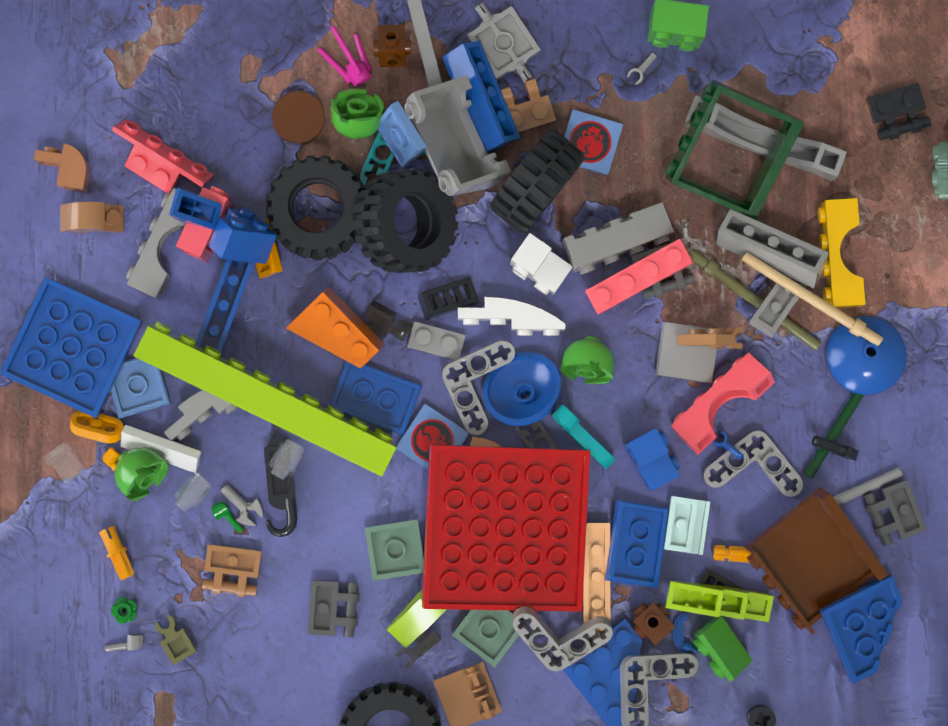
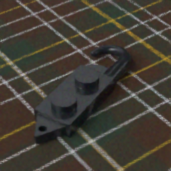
[264,429,298,537]

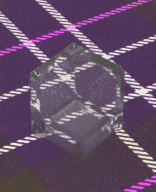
[42,442,87,483]

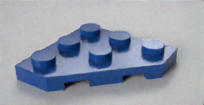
[819,574,903,684]
[563,618,642,726]

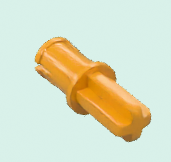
[99,526,134,580]

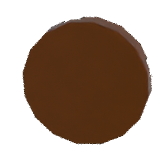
[272,91,325,145]

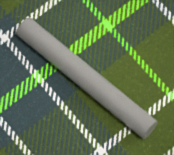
[833,467,903,505]

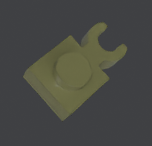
[154,614,198,665]

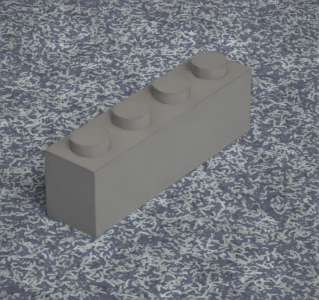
[716,209,829,288]

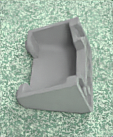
[404,75,511,196]

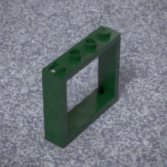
[665,80,804,220]

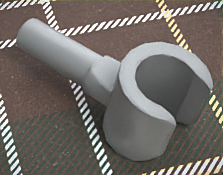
[627,53,657,85]
[105,634,143,652]

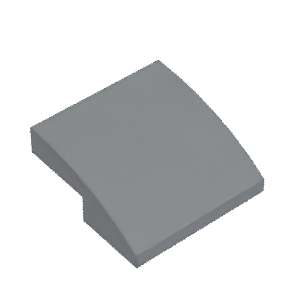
[655,322,717,383]

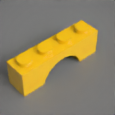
[817,198,865,308]

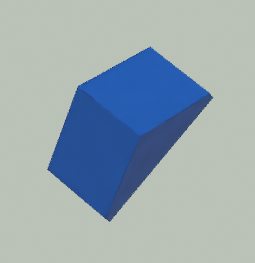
[169,188,223,230]

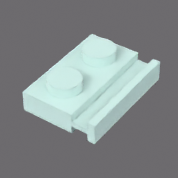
[664,496,710,555]

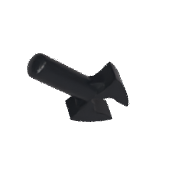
[811,435,859,461]

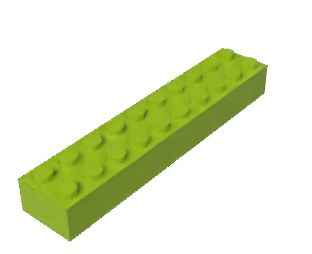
[133,321,397,476]

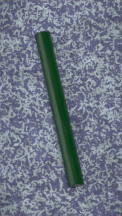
[804,393,864,478]

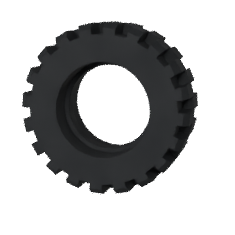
[489,129,586,233]
[265,155,365,260]
[353,169,458,273]
[339,681,441,726]

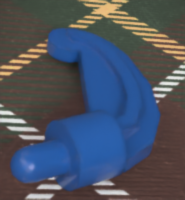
[672,614,698,653]

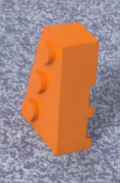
[286,287,385,368]

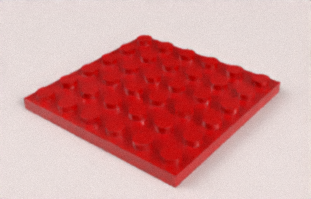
[422,444,590,612]

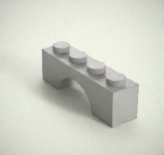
[126,188,186,300]

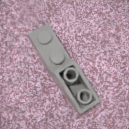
[164,390,238,441]

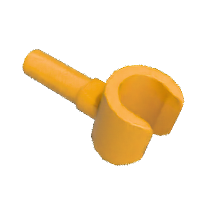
[103,447,120,472]

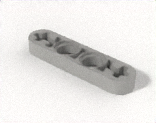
[407,0,442,87]

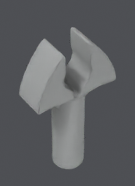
[221,484,264,526]

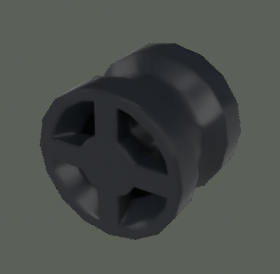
[746,704,776,726]

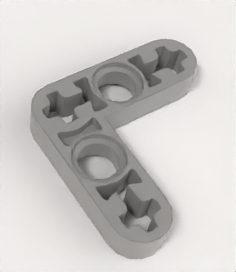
[442,340,515,435]
[702,431,803,497]
[512,606,613,671]
[620,652,698,726]

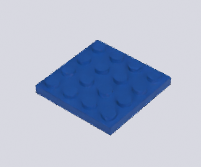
[0,277,143,419]

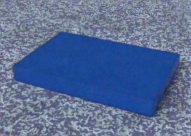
[330,361,422,436]
[605,500,669,588]

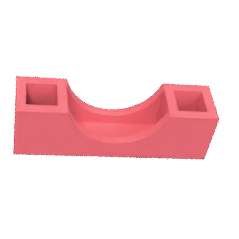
[585,239,695,314]
[671,352,775,456]

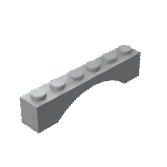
[683,96,847,181]

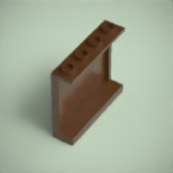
[744,487,888,635]

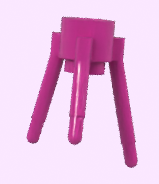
[318,26,373,87]

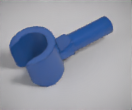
[713,431,744,460]

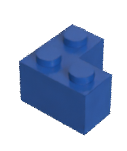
[209,207,277,264]
[623,428,680,492]

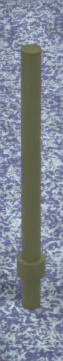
[689,249,821,351]

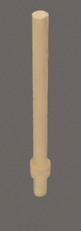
[741,251,883,347]

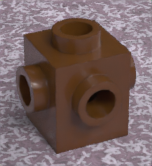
[373,24,411,68]
[631,602,675,645]

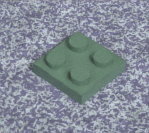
[365,519,424,581]
[452,610,523,668]

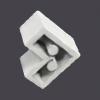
[510,233,573,296]

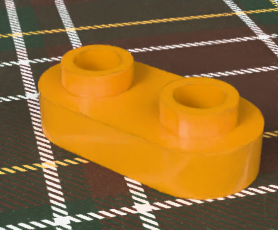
[70,411,124,443]

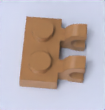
[501,79,556,133]
[677,327,743,349]

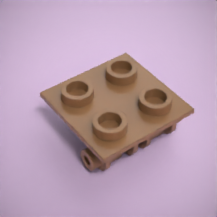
[433,661,503,726]

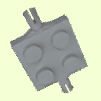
[467,2,541,83]

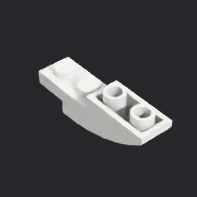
[458,297,565,336]

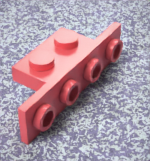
[112,119,214,193]

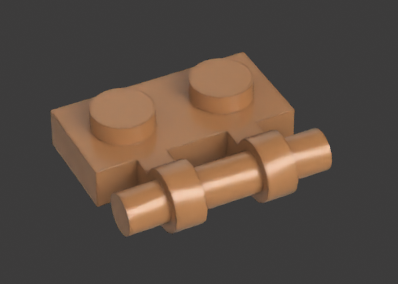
[202,544,262,598]

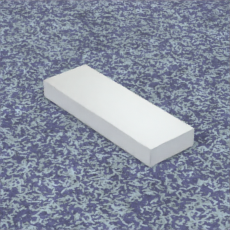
[120,425,201,473]

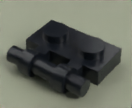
[866,83,931,141]

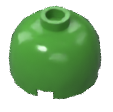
[331,89,384,139]
[560,336,615,384]
[114,447,169,501]

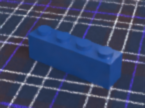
[442,41,520,153]
[195,260,254,352]

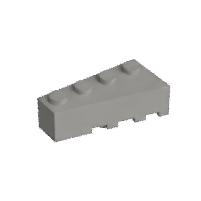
[562,202,674,275]

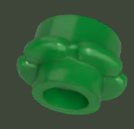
[111,597,137,624]

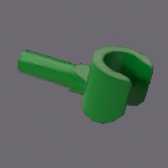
[211,502,244,534]

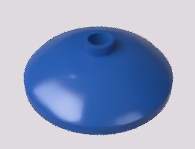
[826,316,907,395]
[483,352,562,426]

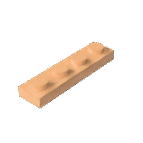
[583,523,611,631]

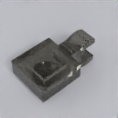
[363,301,413,341]
[395,629,442,669]

